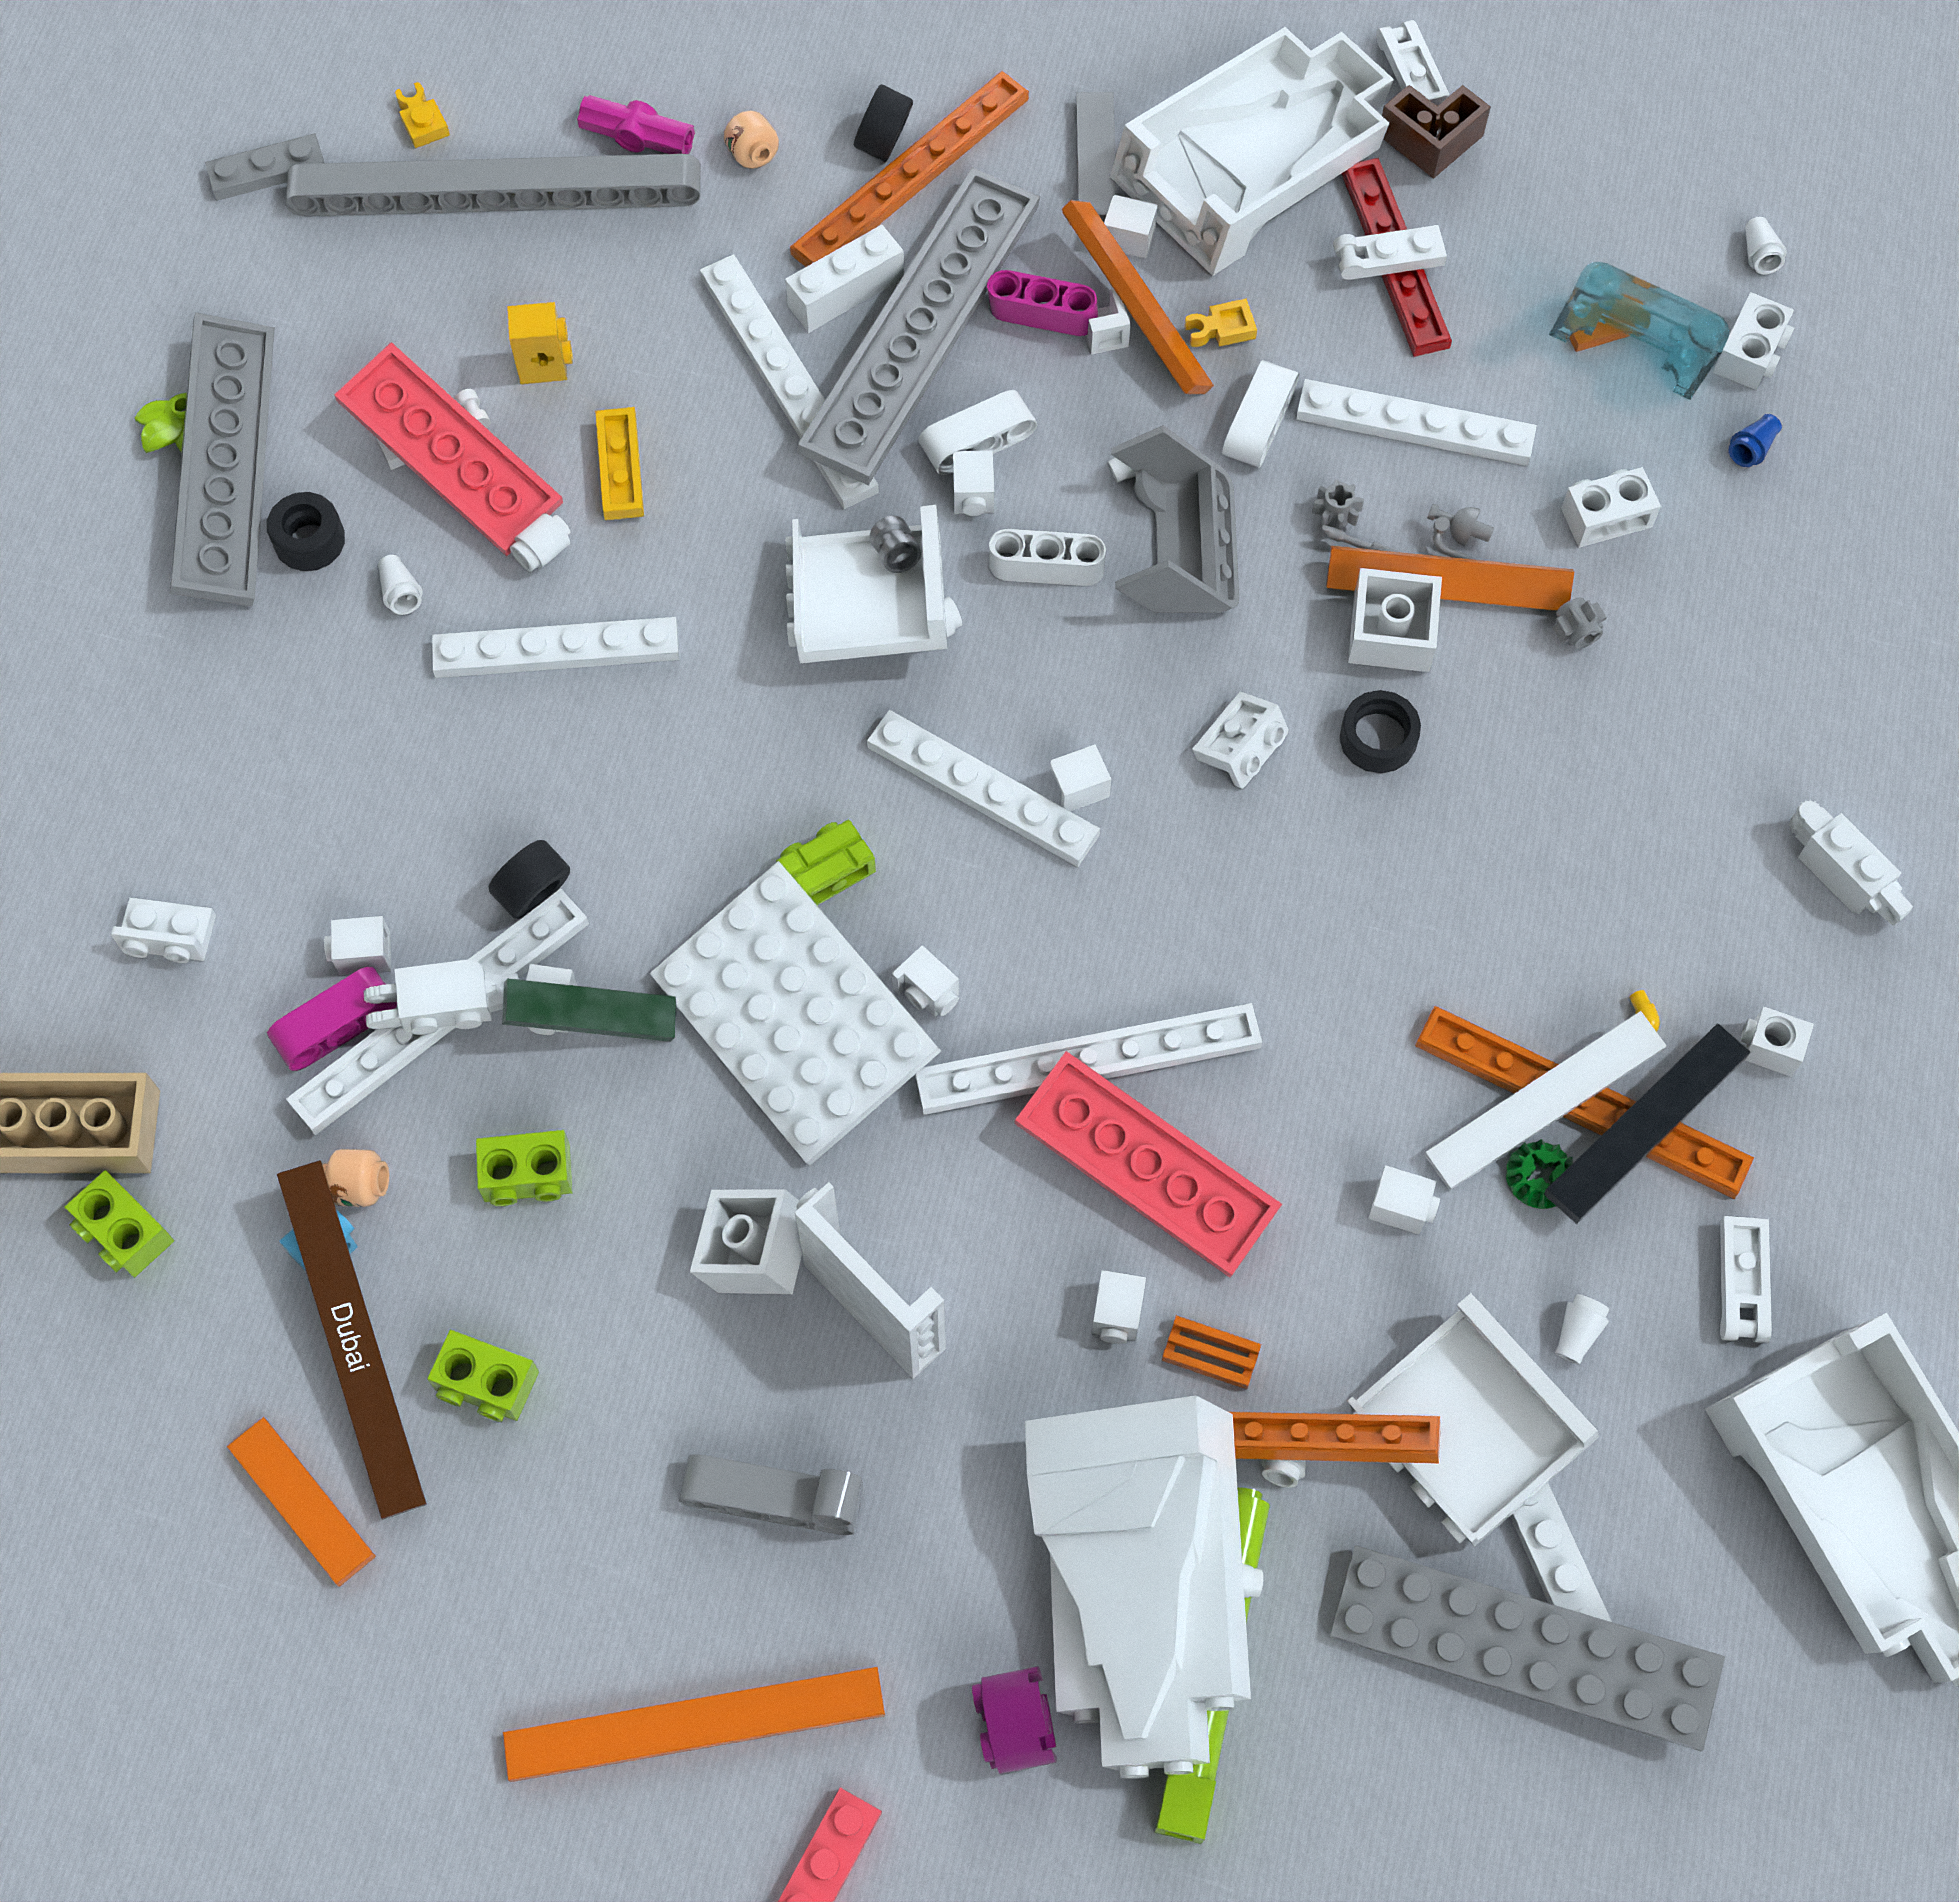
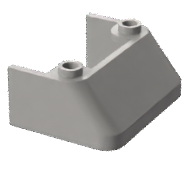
[1111,425,1239,613]

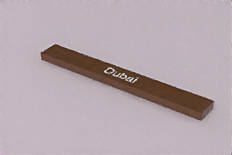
[277,1160,427,1520]

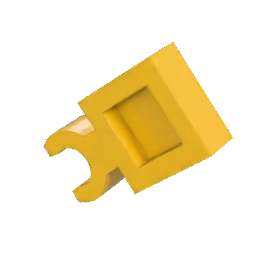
[395,82,450,149]
[1184,298,1257,347]

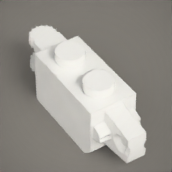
[1788,800,1913,926]
[364,959,519,1035]

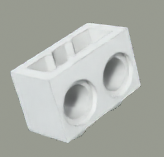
[1713,292,1795,390]
[1561,467,1661,548]

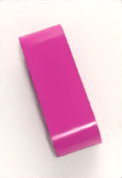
[987,270,1098,336]
[267,967,397,1071]

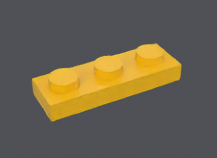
[595,407,645,520]

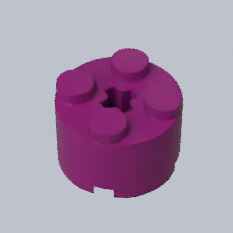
[972,1666,1057,1774]

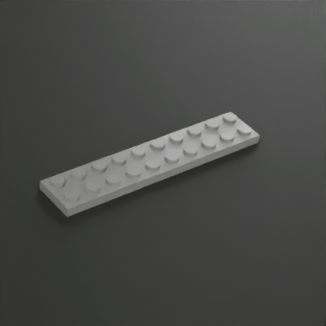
[797,167,1040,485]

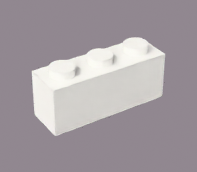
[785,225,904,333]

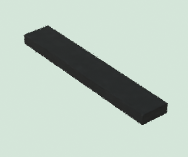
[1544,1023,1751,1225]

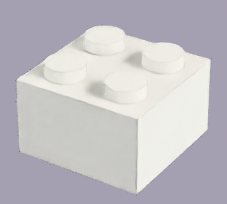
[1348,568,1442,672]
[690,1189,802,1294]

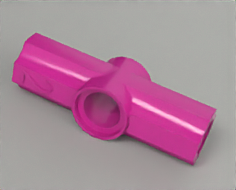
[577,95,695,154]

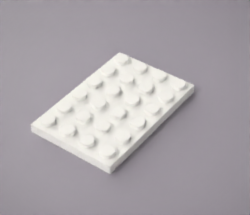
[650,861,941,1166]

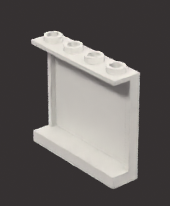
[785,505,948,663]
[794,1182,946,1379]
[1347,1293,1599,1547]

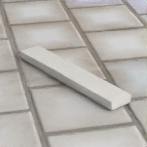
[1424,1011,1667,1191]

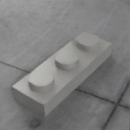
[205,133,324,201]

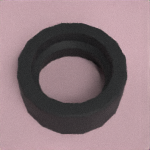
[1339,690,1421,773]

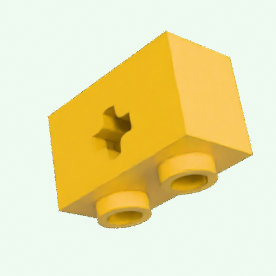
[507,302,573,384]

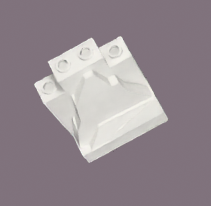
[1110,27,1394,276]
[1705,1313,1959,1686]
[1025,1395,1251,1779]

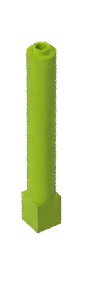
[1155,1487,1270,1844]

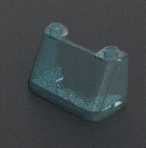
[1549,262,1730,400]

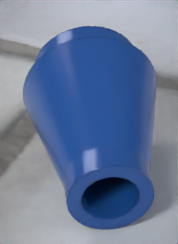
[1728,414,1782,467]

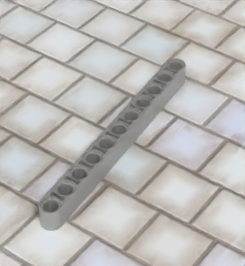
[285,154,701,216]

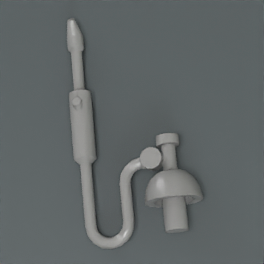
[1321,504,1494,560]

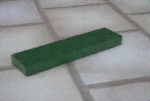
[502,978,676,1042]

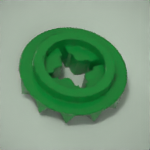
[1506,1139,1573,1209]

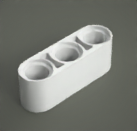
[1222,360,1300,468]
[918,390,1038,475]
[989,529,1106,586]

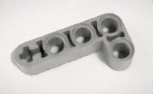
[679,1454,864,1535]

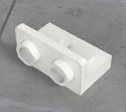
[1192,691,1289,789]
[111,898,216,963]

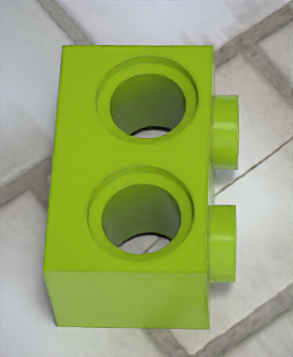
[476,1130,573,1206]
[64,1170,175,1278]
[427,1329,539,1422]

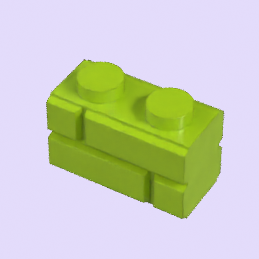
[776,819,876,905]

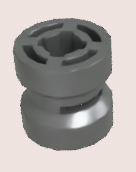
[869,516,921,573]

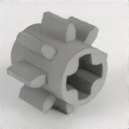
[1312,479,1364,530]
[1552,597,1607,649]

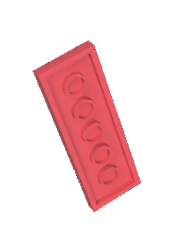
[334,342,563,556]
[1014,1051,1282,1278]

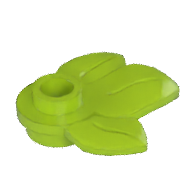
[134,393,187,453]

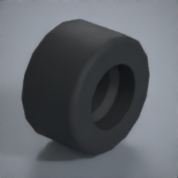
[853,84,913,162]
[267,492,345,571]
[488,840,570,919]

